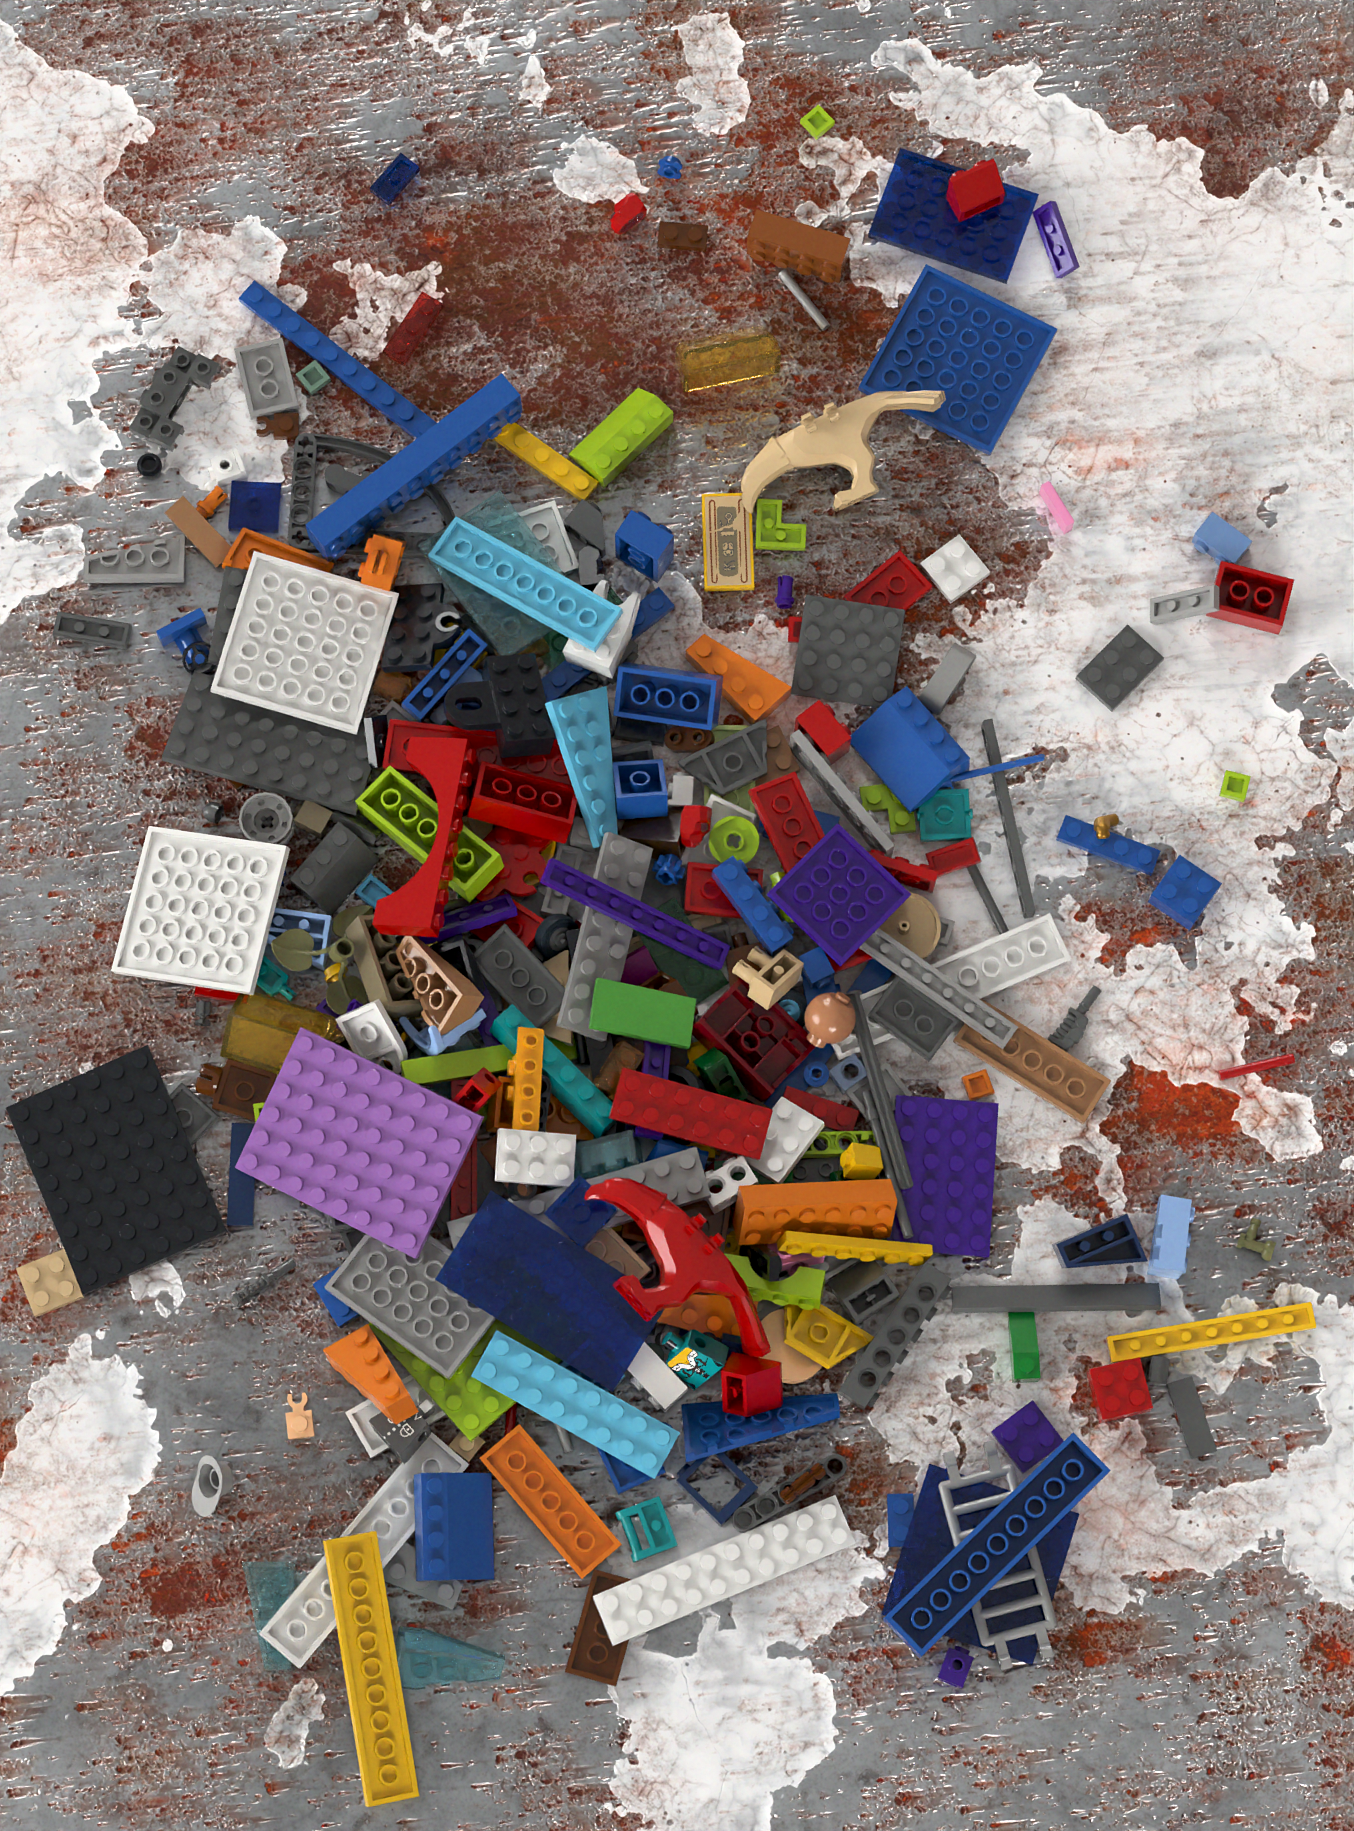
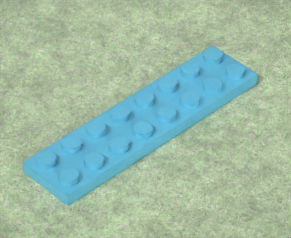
[428,516,623,653]
[471,1330,680,1479]

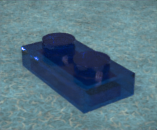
[370,153,420,206]

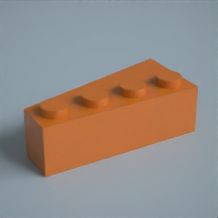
[685,634,792,725]
[323,1324,419,1425]

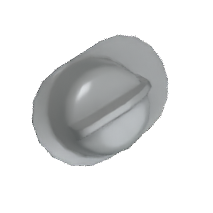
[192,1455,233,1517]

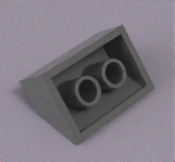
[289,821,379,916]

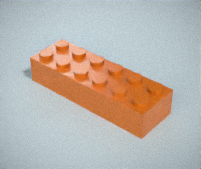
[733,1179,898,1245]

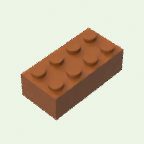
[747,209,851,283]

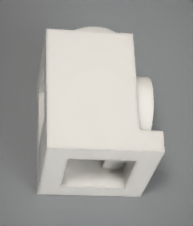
[207,448,247,487]
[668,772,694,811]

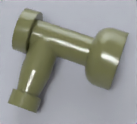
[1236,1218,1276,1262]

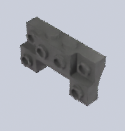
[129,346,221,452]

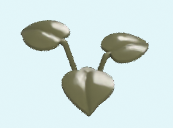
[271,905,373,1015]

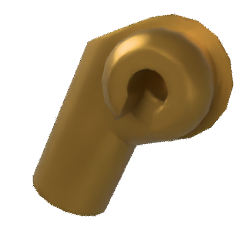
[1094,814,1119,839]

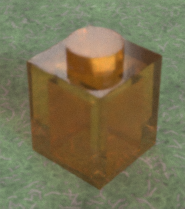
[373,669,414,707]

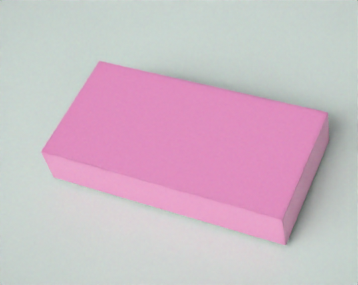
[1039,481,1074,534]

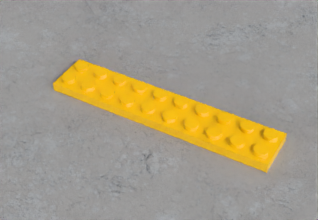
[323,1531,419,1807]

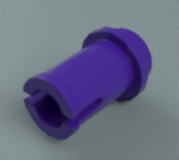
[775,575,794,609]

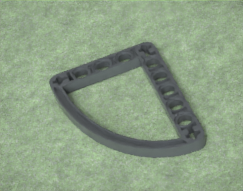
[288,433,455,558]

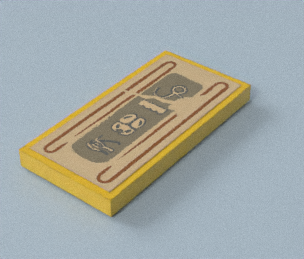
[701,493,754,592]

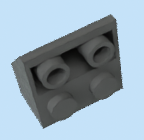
[827,1260,900,1326]

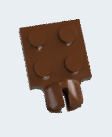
[195,1059,277,1122]

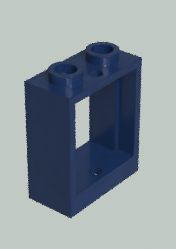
[676,1452,758,1527]

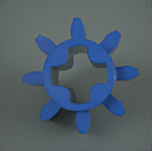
[652,854,685,885]

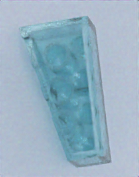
[540,1130,643,1190]
[242,1561,297,1672]

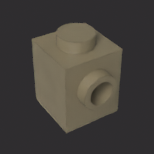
[293,800,333,840]

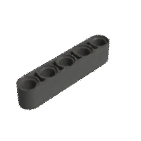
[732,1454,847,1533]

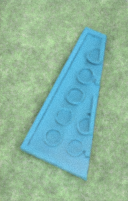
[545,686,618,849]

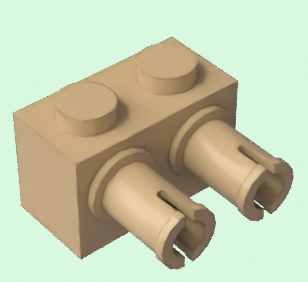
[732,946,804,1010]

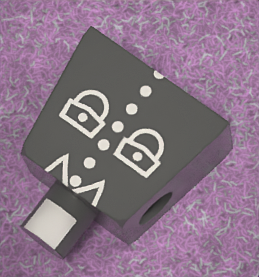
[369,1399,436,1464]

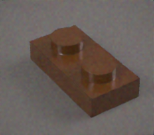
[657,221,708,252]

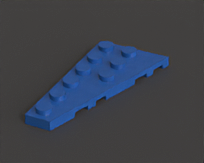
[681,1393,840,1462]

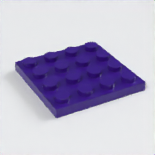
[767,823,911,966]

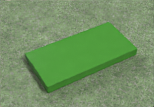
[589,977,696,1050]

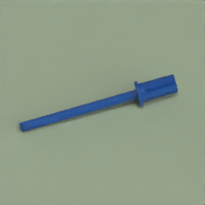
[938,754,1045,790]

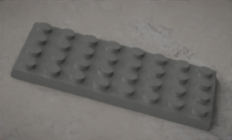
[162,671,373,815]

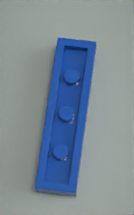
[1056,815,1161,876]

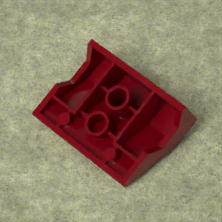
[692,977,816,1102]

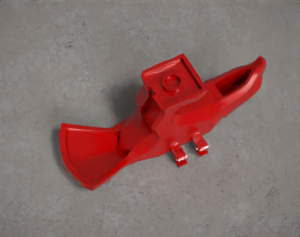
[584,1177,771,1357]

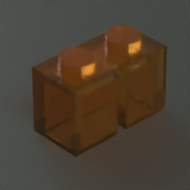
[592,1040,645,1100]

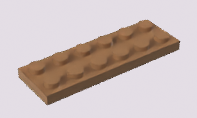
[953,999,1111,1124]

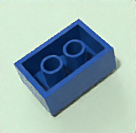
[615,510,674,583]

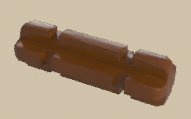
[780,1463,826,1504]

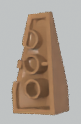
[395,936,484,1036]

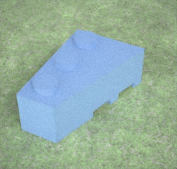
[1147,1195,1195,1280]

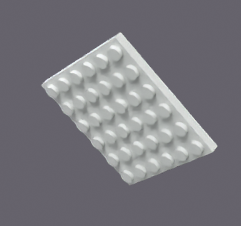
[211,551,399,735]
[111,826,290,995]

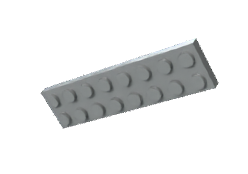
[556,832,653,1042]

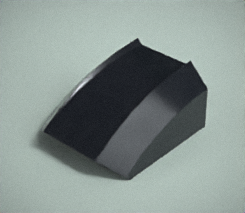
[429,934,485,994]

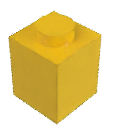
[840,1142,883,1180]

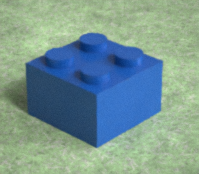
[612,759,668,820]
[1148,855,1222,931]

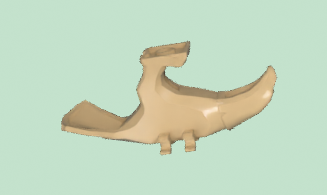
[740,391,946,514]

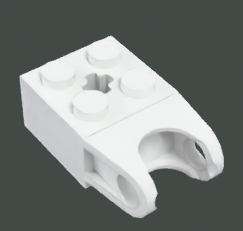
[563,580,641,678]

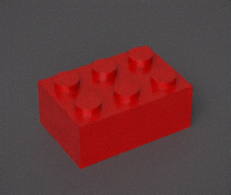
[1206,561,1294,635]

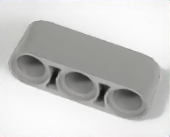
[919,643,976,715]

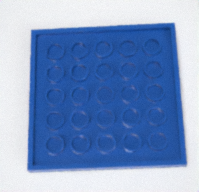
[858,264,1057,456]

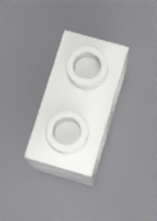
[705,1156,759,1214]

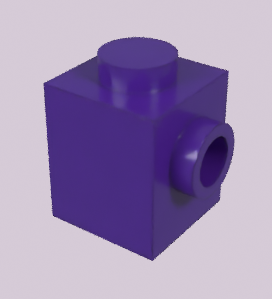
[937,1645,974,1689]

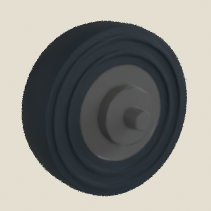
[535,914,579,959]

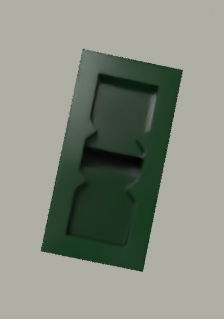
[693,1047,748,1101]

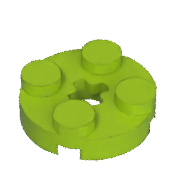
[709,816,759,864]

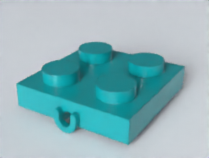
[916,789,973,842]

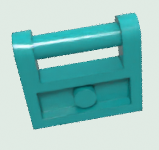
[615,1496,678,1563]

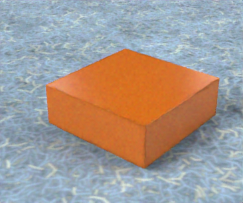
[961,1069,995,1101]

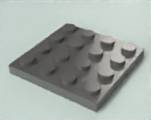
[791,595,905,708]

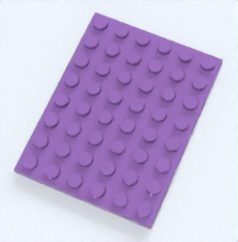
[235,1027,484,1259]

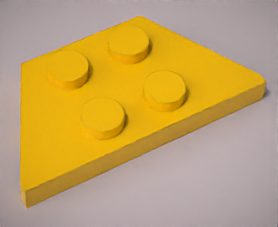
[784,1304,874,1369]

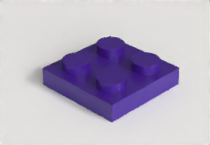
[991,1400,1064,1474]

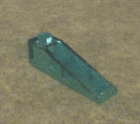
[395,1626,505,1690]

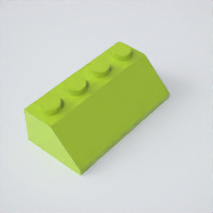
[568,388,673,489]

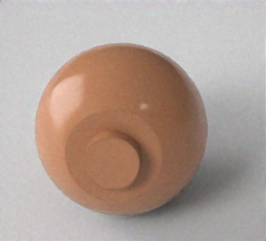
[804,992,856,1048]

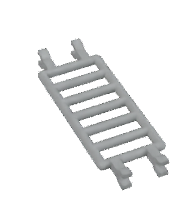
[938,1440,1057,1671]

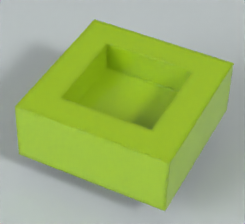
[800,104,835,140]
[1219,770,1251,802]

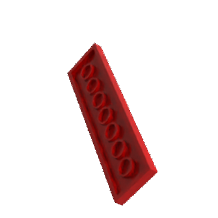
[382,719,572,785]
[748,771,873,974]

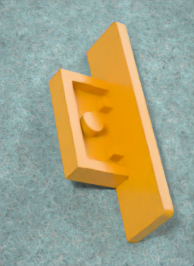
[505,1027,544,1131]

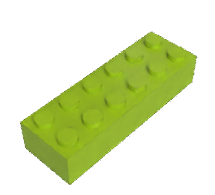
[355,766,504,903]

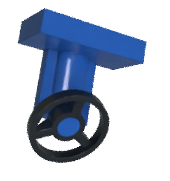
[156,608,216,675]

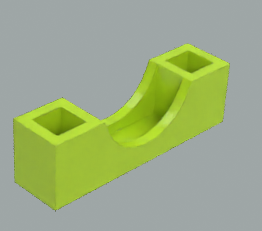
[724,1253,826,1310]

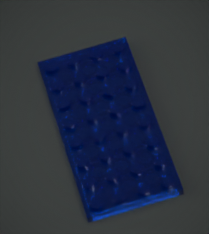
[435,1190,665,1392]

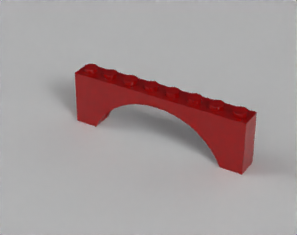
[372,736,477,937]

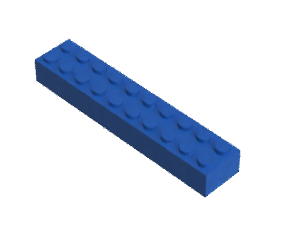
[306,373,522,562]
[883,1432,1111,1658]

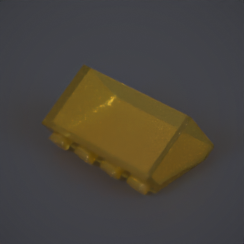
[675,326,781,392]
[220,992,337,1074]

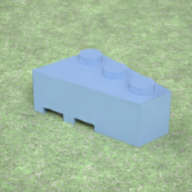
[267,908,333,971]

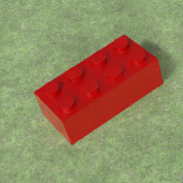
[467,761,577,844]

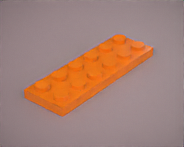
[479,1424,622,1579]

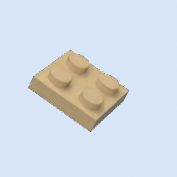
[16,1249,84,1317]

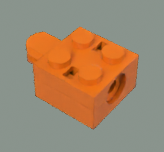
[358,533,407,591]

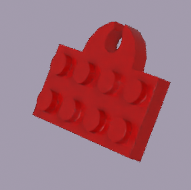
[475,825,553,902]

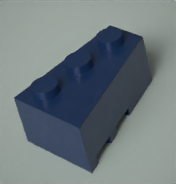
[1052,1214,1148,1268]

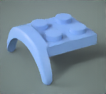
[399,1007,487,1056]

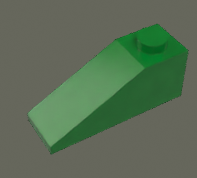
[1007,1312,1041,1383]

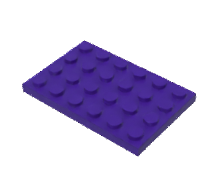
[886,1095,999,1258]

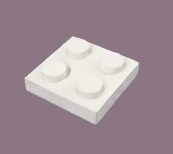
[920,534,990,604]

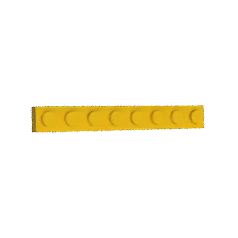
[1106,1302,1316,1364]

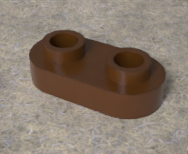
[664,726,715,753]

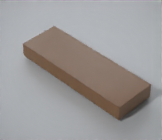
[164,496,231,568]

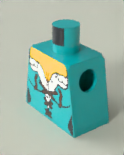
[662,1329,729,1390]

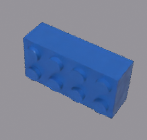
[613,662,723,730]

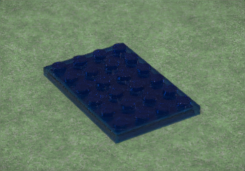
[868,148,1039,284]

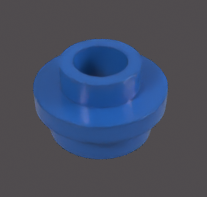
[803,1061,829,1087]

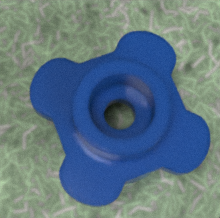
[657,156,682,179]

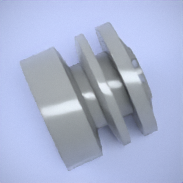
[239,792,295,845]

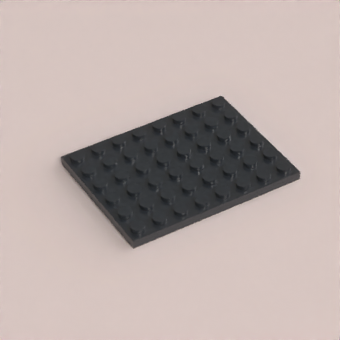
[6,1045,228,1295]

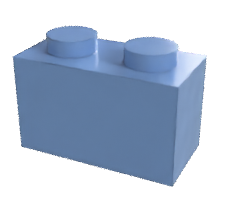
[1192,512,1252,566]

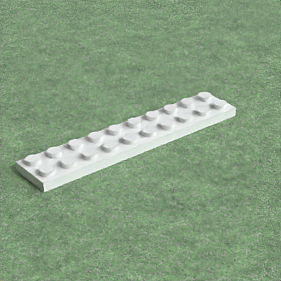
[831,913,1071,1061]
[259,1432,469,1668]
[593,1495,856,1646]

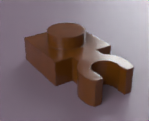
[256,413,300,440]

